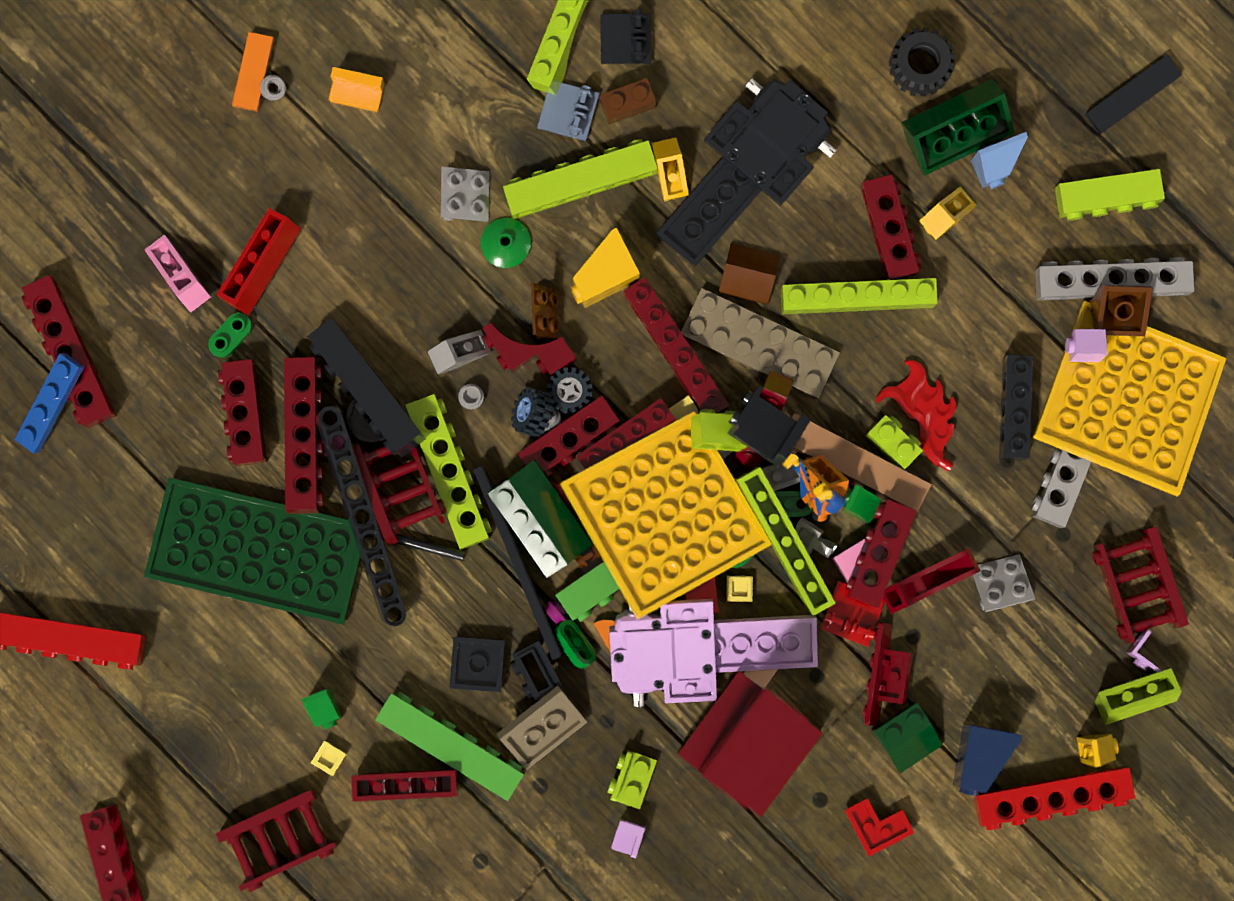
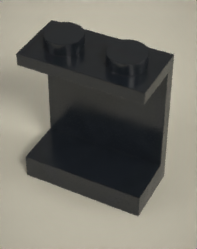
[727,385,811,468]

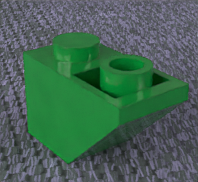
[840,485,881,524]

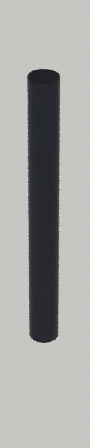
[366,529,465,561]

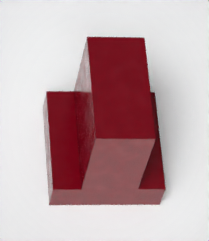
[677,671,823,817]

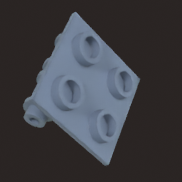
[537,83,599,141]

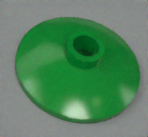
[480,218,531,268]

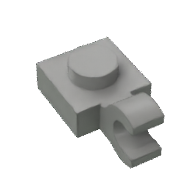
[795,518,837,558]

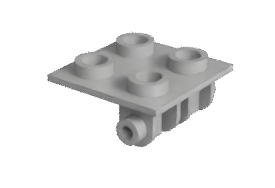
[440,167,489,222]
[973,554,1035,612]

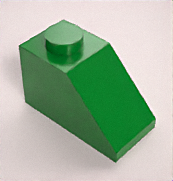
[301,689,342,730]

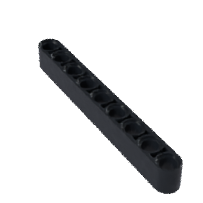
[316,406,406,626]

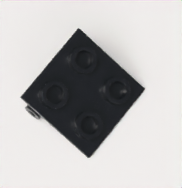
[600,10,651,64]

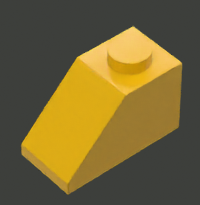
[651,138,689,201]
[920,187,977,240]

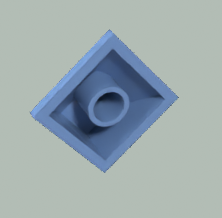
[971,132,1028,189]

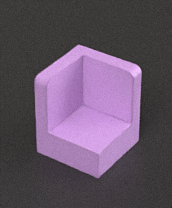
[612,819,645,858]

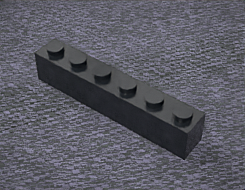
[307,318,426,458]

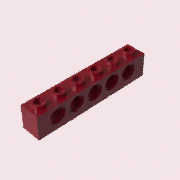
[21,275,116,429]
[623,277,729,414]
[284,357,323,514]

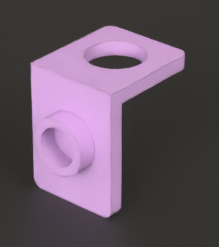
[1126,629,1162,673]

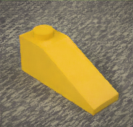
[1076,733,1118,767]

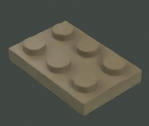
[497,686,587,770]

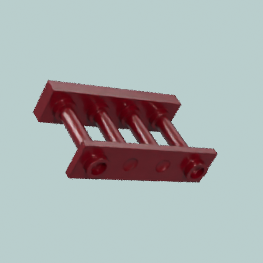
[352,444,447,546]
[1092,526,1189,643]
[216,788,339,892]
[79,804,144,901]

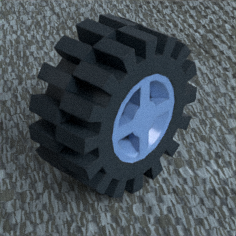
[511,387,554,437]

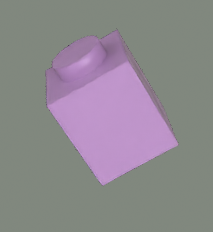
[1065,329,1107,362]

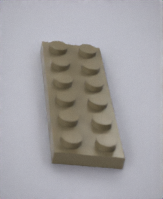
[681,288,840,399]

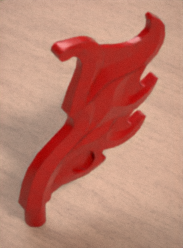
[875,360,956,472]

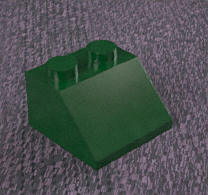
[871,702,943,774]

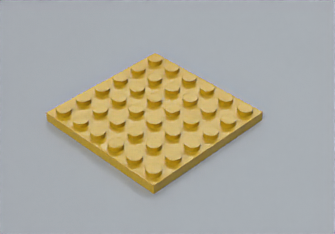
[1033,301,1226,496]
[560,411,772,620]

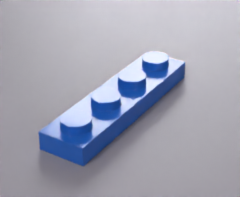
[15,353,84,454]

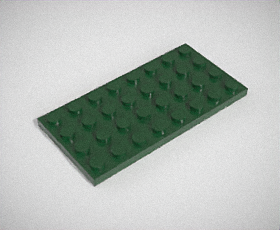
[144,477,366,625]

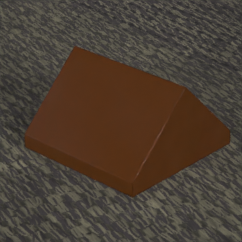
[719,243,780,305]
[1090,284,1153,337]

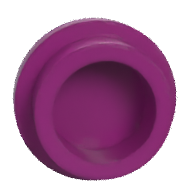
[544,600,566,625]

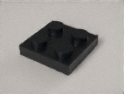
[449,637,505,692]

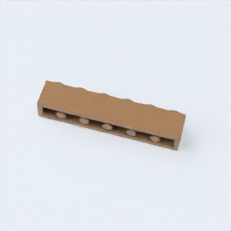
[791,413,932,512]

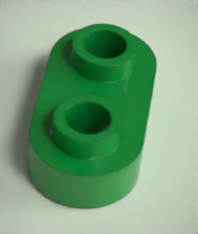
[208,313,252,358]
[774,491,813,517]
[554,620,596,669]

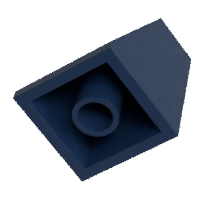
[953,724,1022,796]

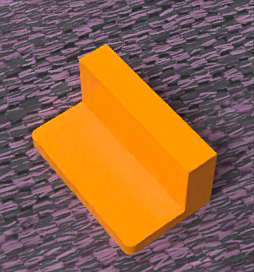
[329,67,385,112]

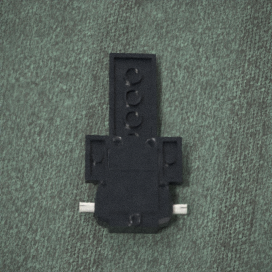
[656,78,837,268]

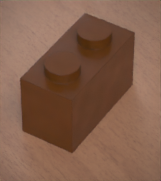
[599,78,656,125]

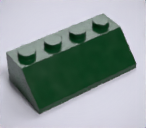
[901,79,1015,176]
[487,459,593,577]

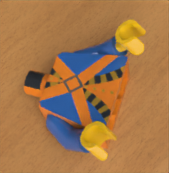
[782,453,849,521]

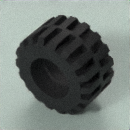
[889,27,956,97]

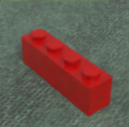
[216,208,301,316]

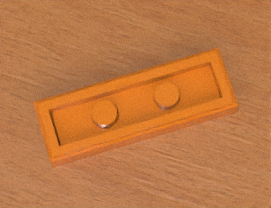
[232,32,274,112]

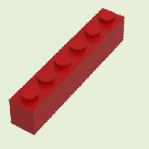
[0,612,146,670]

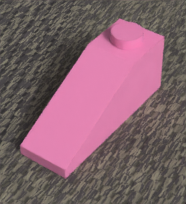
[144,235,211,312]
[832,522,896,582]

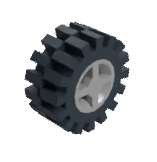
[547,367,593,415]

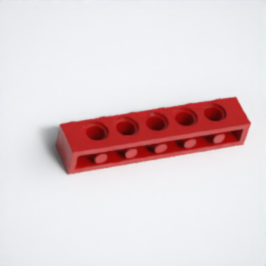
[973,766,1136,830]

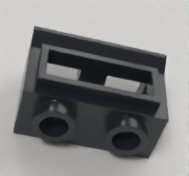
[510,641,563,701]

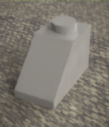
[427,330,491,374]

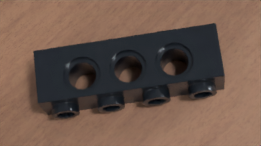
[999,355,1033,461]

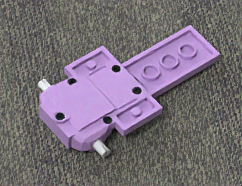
[609,599,818,707]

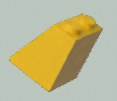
[571,228,640,308]

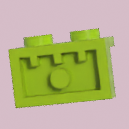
[607,750,657,810]

